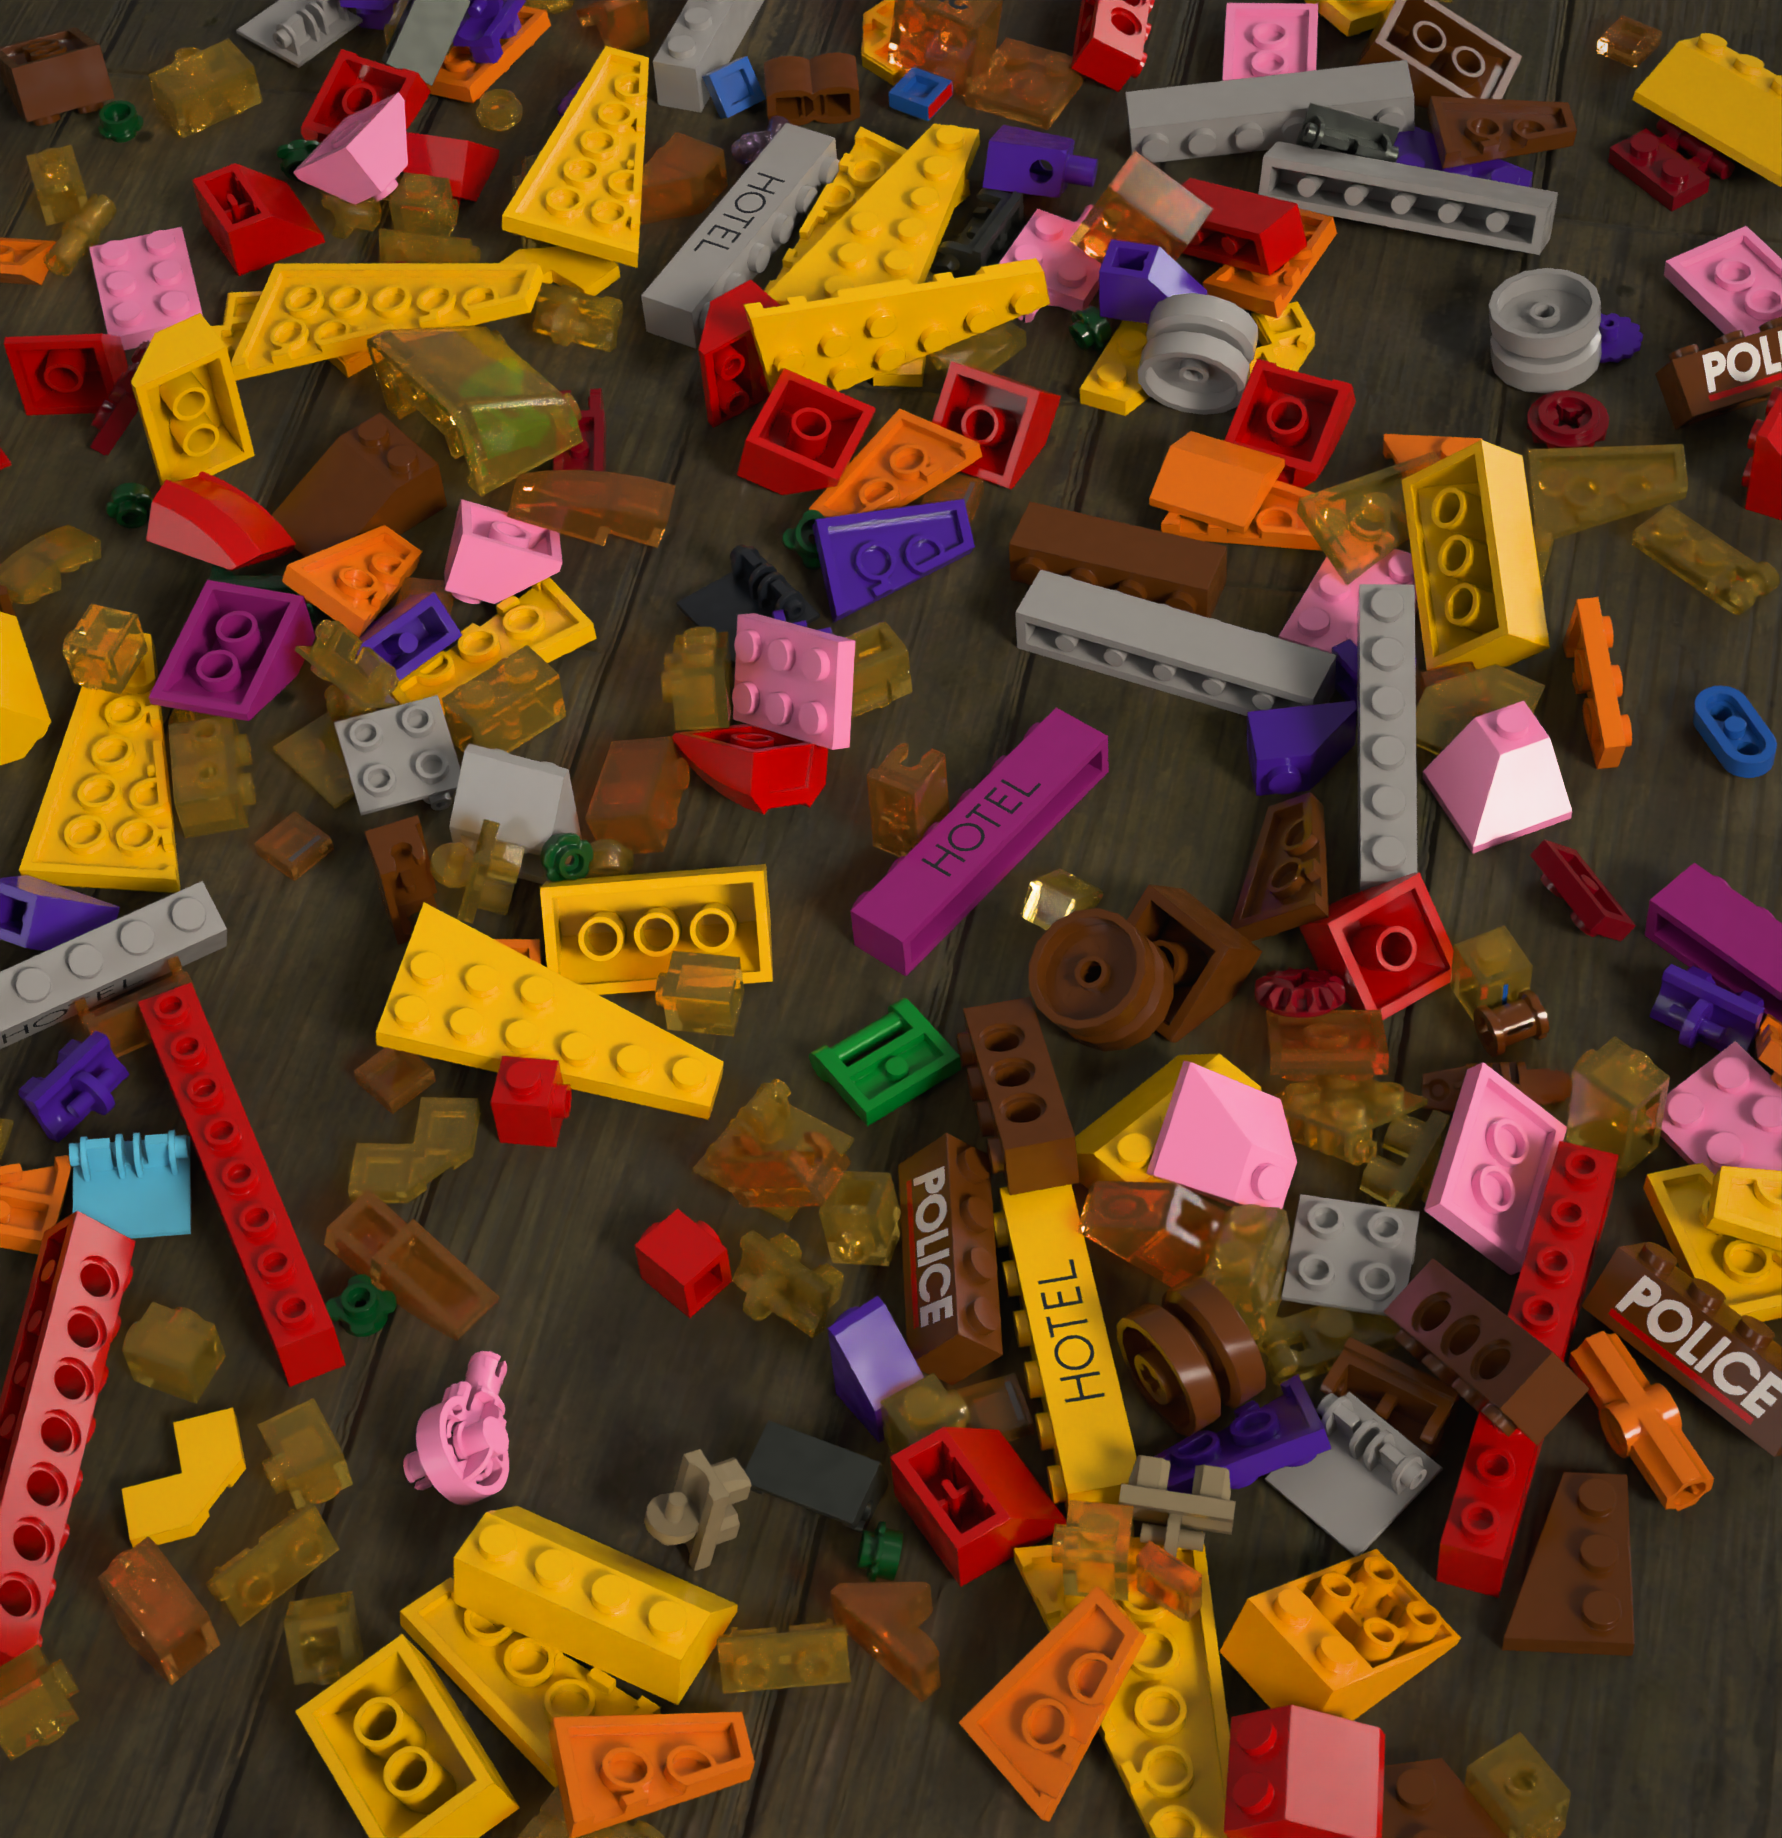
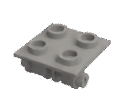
[236,0,363,68]
[334,695,461,816]
[1282,1194,1420,1316]
[1265,1392,1442,1557]

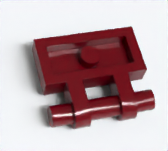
[1608,117,1735,212]

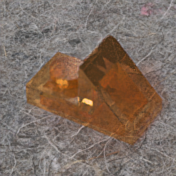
[576,0,650,51]
[830,1581,941,1703]

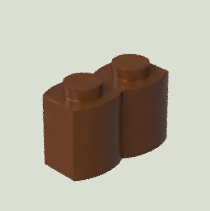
[764,52,860,127]

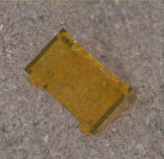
[367,325,583,497]

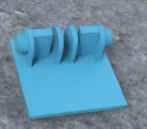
[69,1130,191,1239]

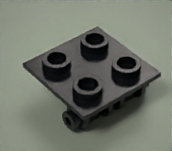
[676,544,820,666]

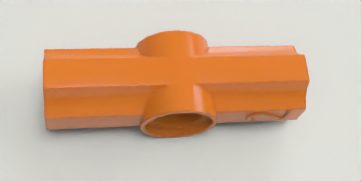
[1569,1331,1714,1512]

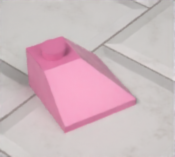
[293,92,408,205]
[444,499,563,604]
[1423,701,1572,854]
[1146,1061,1297,1219]

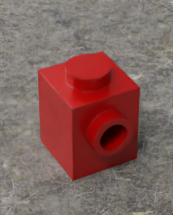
[490,1056,572,1147]
[634,1208,732,1318]

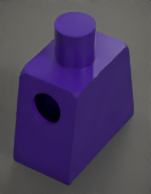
[982,125,1098,198]

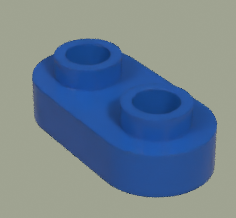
[1692,686,1777,778]

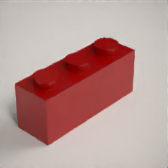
[1152,178,1307,276]

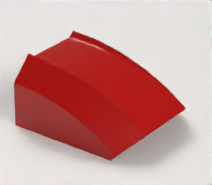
[301,49,431,143]
[1224,359,1356,489]
[146,471,296,570]
[672,724,828,815]

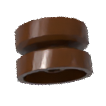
[1029,908,1174,1052]
[1117,1275,1266,1437]

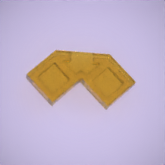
[1416,664,1545,755]
[348,1097,480,1203]

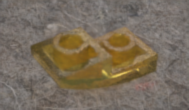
[0,524,101,604]

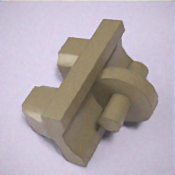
[644,1449,751,1571]
[1118,1455,1236,1566]

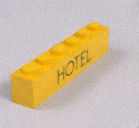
[993,1184,1137,1526]

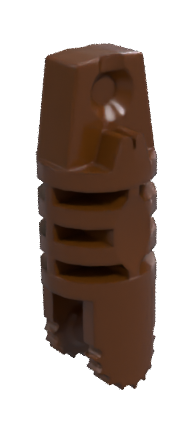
[1421,1061,1576,1112]

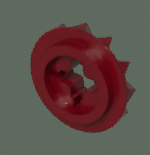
[1527,390,1609,456]
[1254,967,1346,1018]

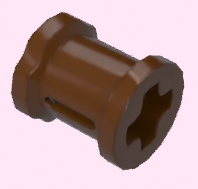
[1473,989,1550,1057]

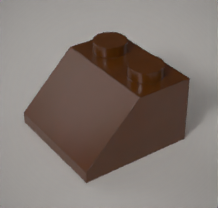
[1127,884,1263,1043]

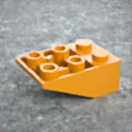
[1219,1549,1461,1721]

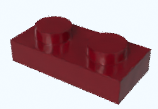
[1530,839,1636,941]

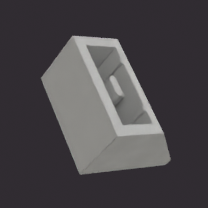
[449,744,582,884]

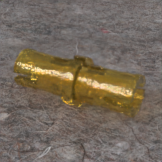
[44,194,117,277]

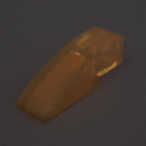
[506,470,676,548]
[324,1188,499,1341]

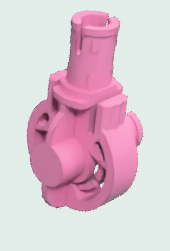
[403,1351,509,1505]

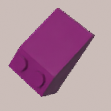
[149,580,316,721]

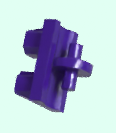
[452,0,527,64]
[1650,964,1765,1055]
[19,1030,130,1143]

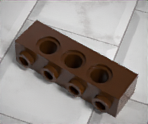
[956,996,1080,1196]
[1383,1258,1589,1445]

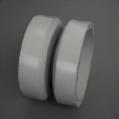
[1489,268,1602,393]
[1137,293,1258,415]

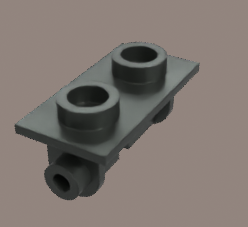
[1296,102,1400,163]

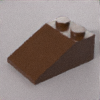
[1355,0,1522,108]
[0,27,115,126]
[272,412,447,559]

